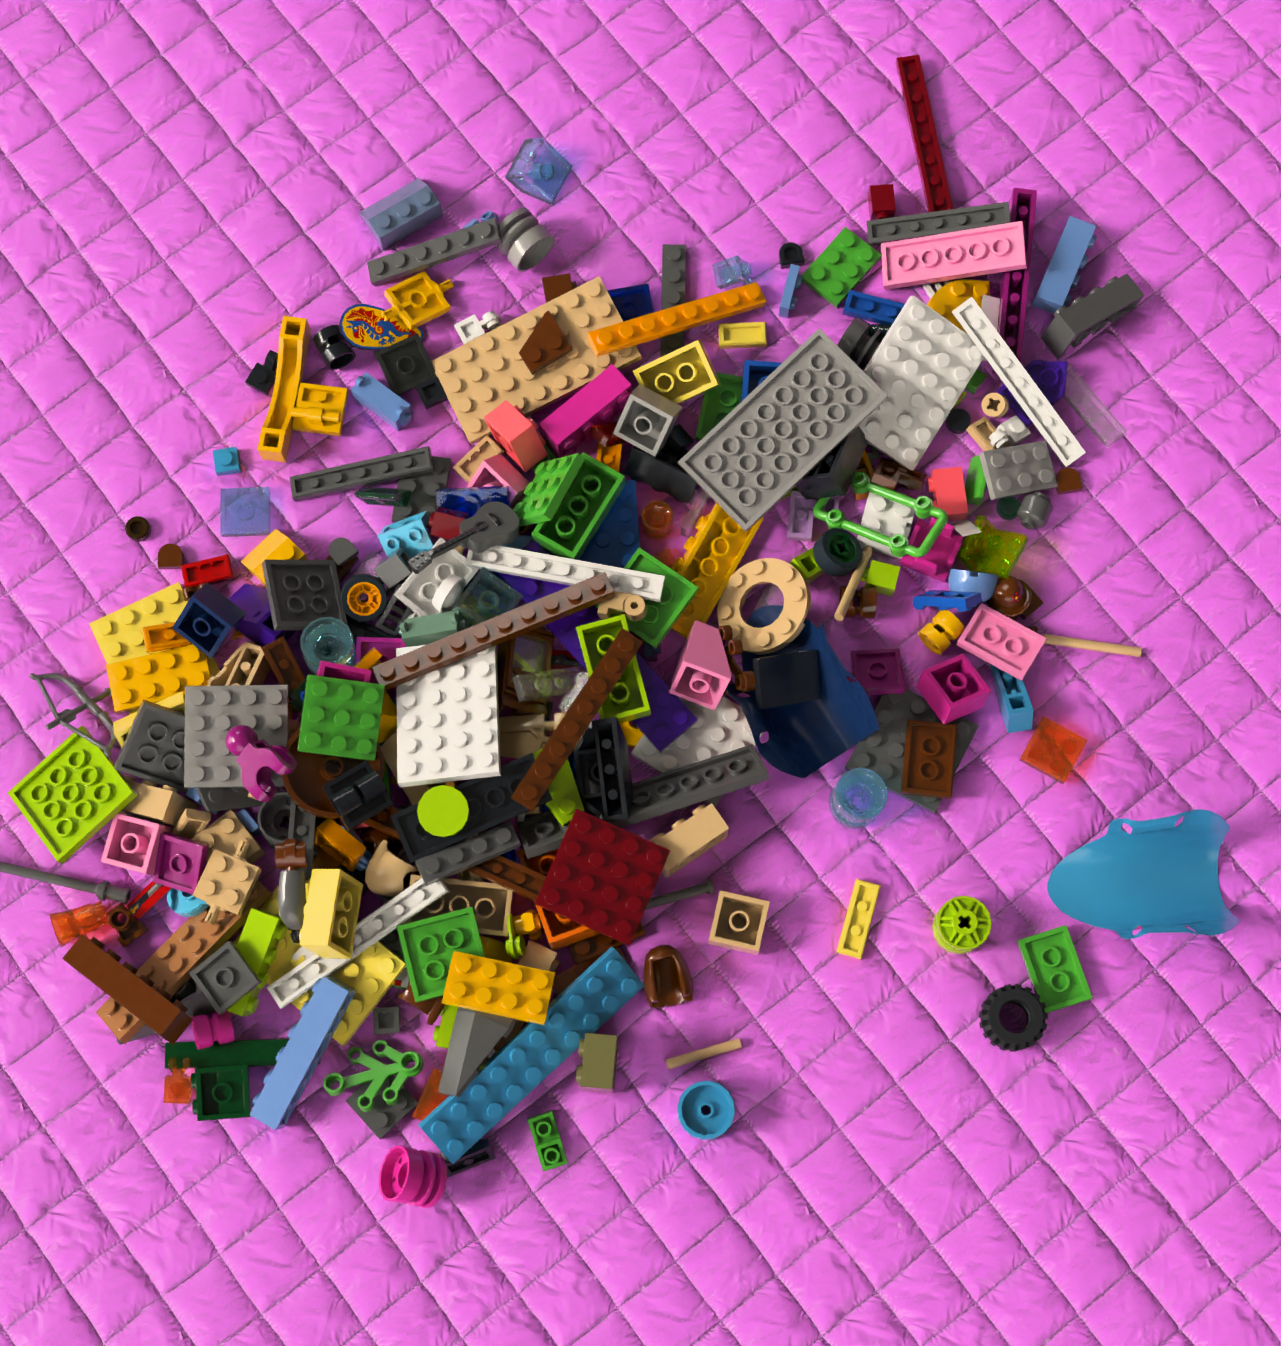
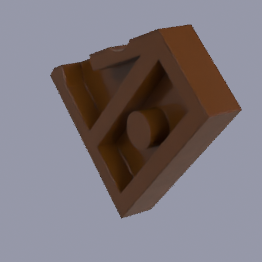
[519,310,573,375]

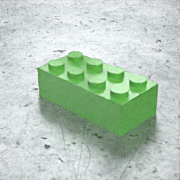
[532,452,626,560]

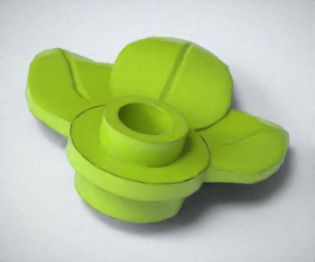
[505,913,526,960]

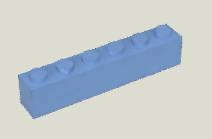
[249,976,357,1130]

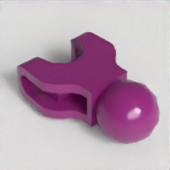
[226,724,297,802]

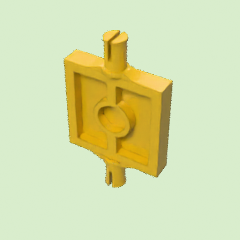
[381,271,454,331]

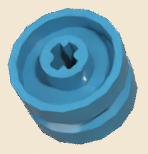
[677,1081,735,1140]

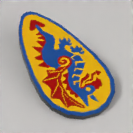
[339,304,424,350]

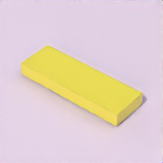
[836,879,881,960]

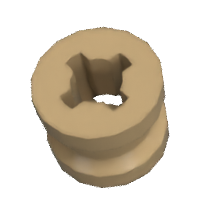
[982,393,1009,418]

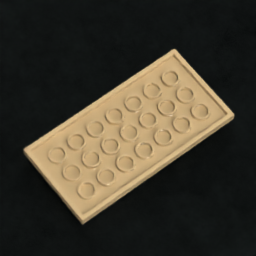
[431,276,642,445]

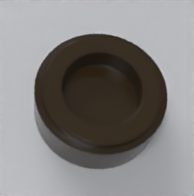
[125,516,151,542]

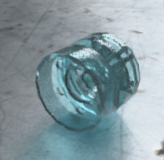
[300,617,356,676]
[829,768,888,829]

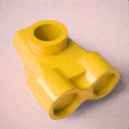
[513,910,543,941]

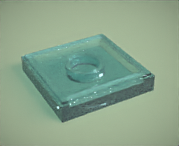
[220,487,270,537]

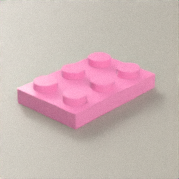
[956,603,1047,681]

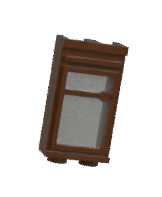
[497,627,555,717]

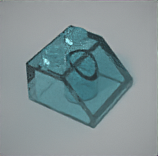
[505,137,572,204]

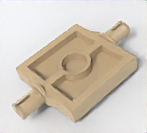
[192,841,262,925]

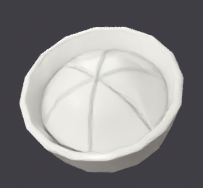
[432,575,466,613]

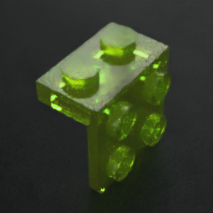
[956,515,1028,578]

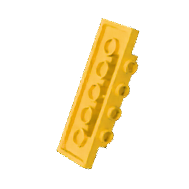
[671,503,764,639]

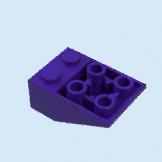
[229,583,298,647]

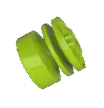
[932,896,992,955]

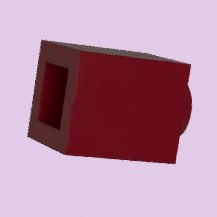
[868,184,896,220]
[429,506,469,540]

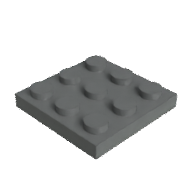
[262,560,348,630]
[114,699,188,793]

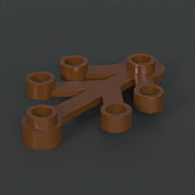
[715,625,756,696]

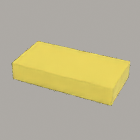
[718,322,767,349]

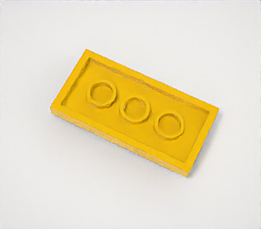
[106,644,212,714]
[442,951,555,1025]

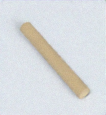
[665,1038,742,1069]

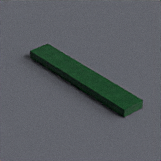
[165,1039,320,1069]

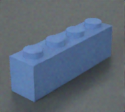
[1032,216,1097,314]

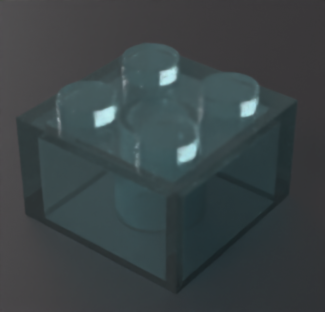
[452,567,523,627]

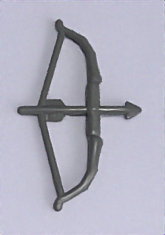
[29,673,117,757]

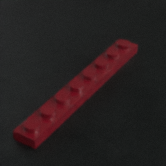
[896,54,953,212]

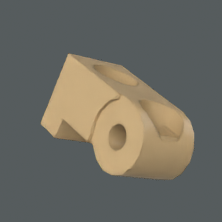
[597,591,647,621]

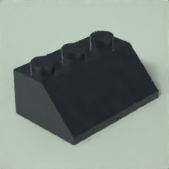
[624,442,700,504]

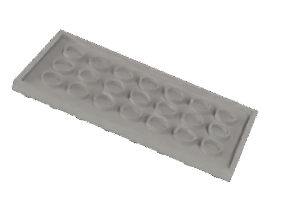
[678,328,888,532]

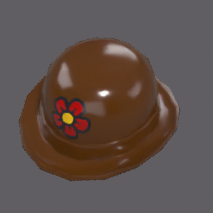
[986,576,1032,617]

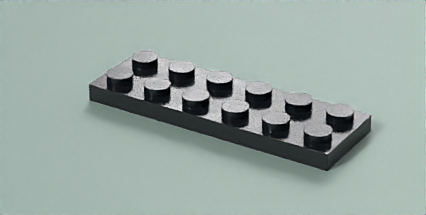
[390,753,553,863]

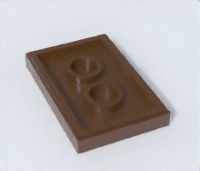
[900,719,957,799]

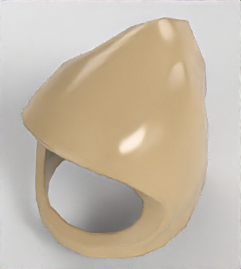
[365,840,419,897]

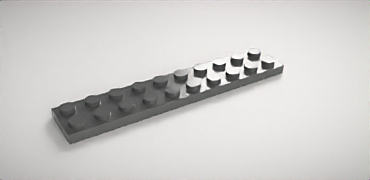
[517,744,769,859]

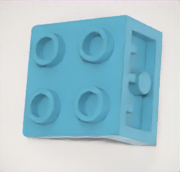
[378,511,434,575]

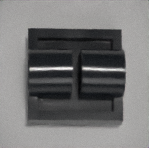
[322,760,393,831]

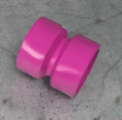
[191,1011,235,1050]

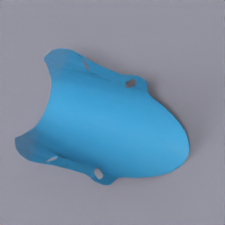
[1047,809,1240,939]

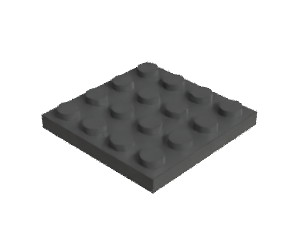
[845,689,979,814]

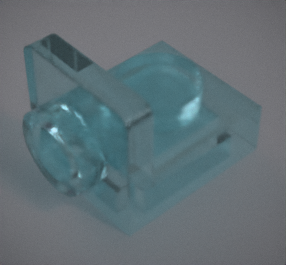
[712,255,752,289]

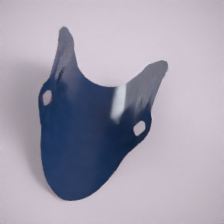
[727,605,879,778]

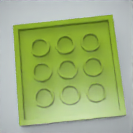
[8,725,138,864]

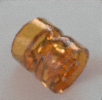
[641,500,673,541]

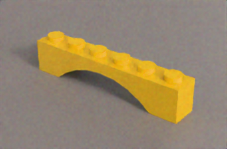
[257,316,311,463]

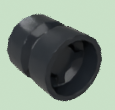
[313,325,356,370]

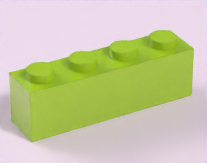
[227,908,287,1017]

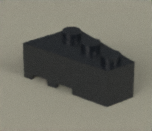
[796,426,868,500]

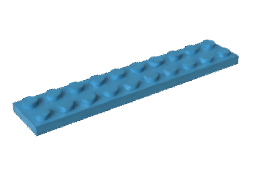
[418,947,644,1164]

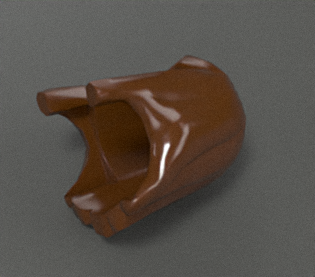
[644,945,693,1008]

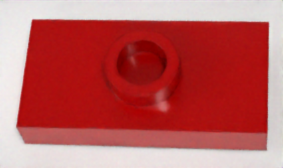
[181,554,235,588]

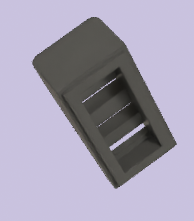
[375,581,412,638]

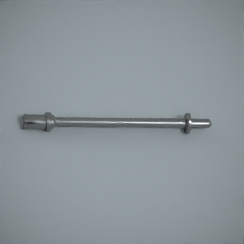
[0,861,131,905]

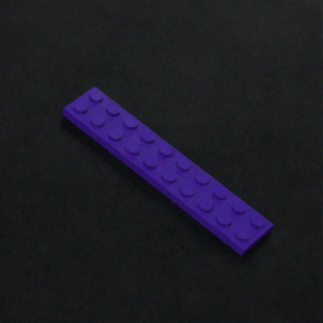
[498,540,698,753]

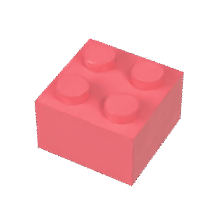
[484,400,548,472]

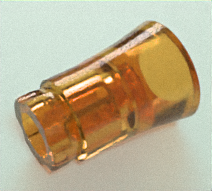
[50,901,110,947]

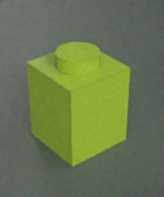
[861,560,900,596]

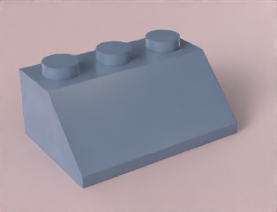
[359,178,443,250]

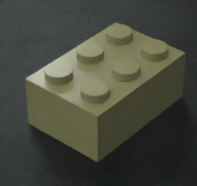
[576,1033,618,1094]

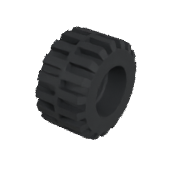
[979,984,1048,1052]

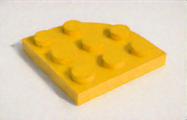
[927,280,990,334]

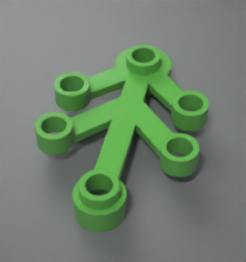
[323,1040,424,1112]

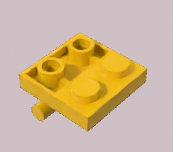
[291,382,348,436]

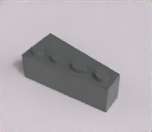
[1041,274,1144,359]

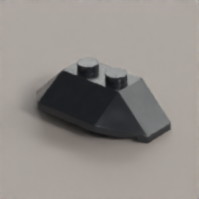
[573,717,633,822]

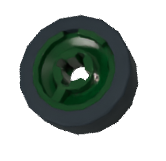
[813,528,863,577]

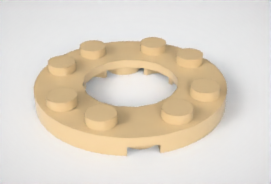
[717,558,811,655]

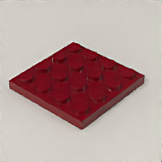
[534,809,671,946]

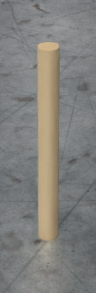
[834,546,873,621]
[1042,634,1142,657]

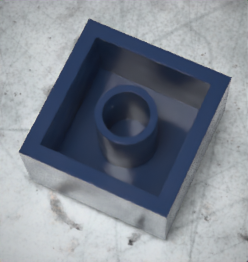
[172,583,247,659]

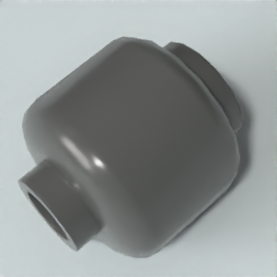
[1017,492,1053,530]

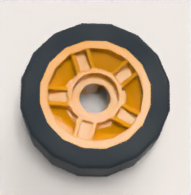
[341,574,387,621]

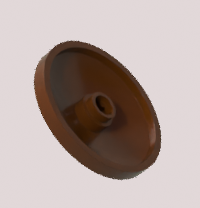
[282,728,385,819]

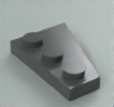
[196,787,281,812]

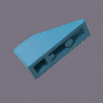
[990,664,1034,733]

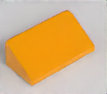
[315,818,366,872]

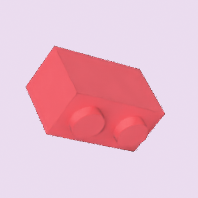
[927,467,968,522]

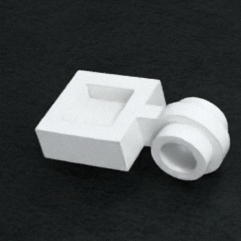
[454,311,501,344]
[989,415,1031,449]

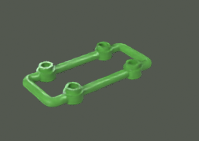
[813,472,948,558]

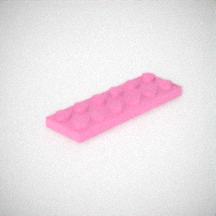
[881,221,1027,290]

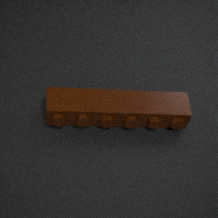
[62,934,193,1045]

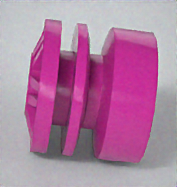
[379,1145,447,1208]

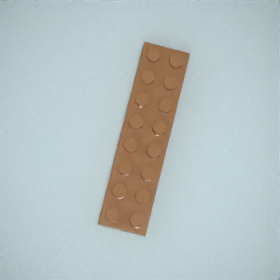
[96,879,273,1044]

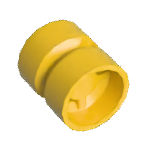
[918,610,965,655]

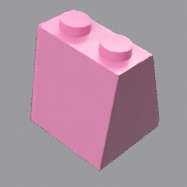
[668,620,732,710]

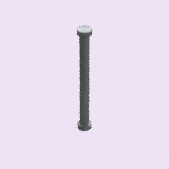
[645,879,715,910]

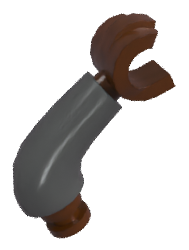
[275,839,307,931]

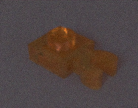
[164,1057,192,1104]

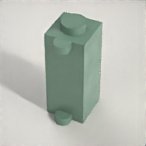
[400,610,470,647]

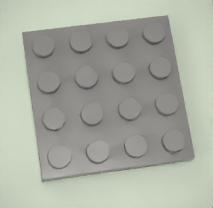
[184,685,289,788]

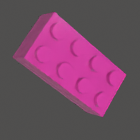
[539,364,632,458]

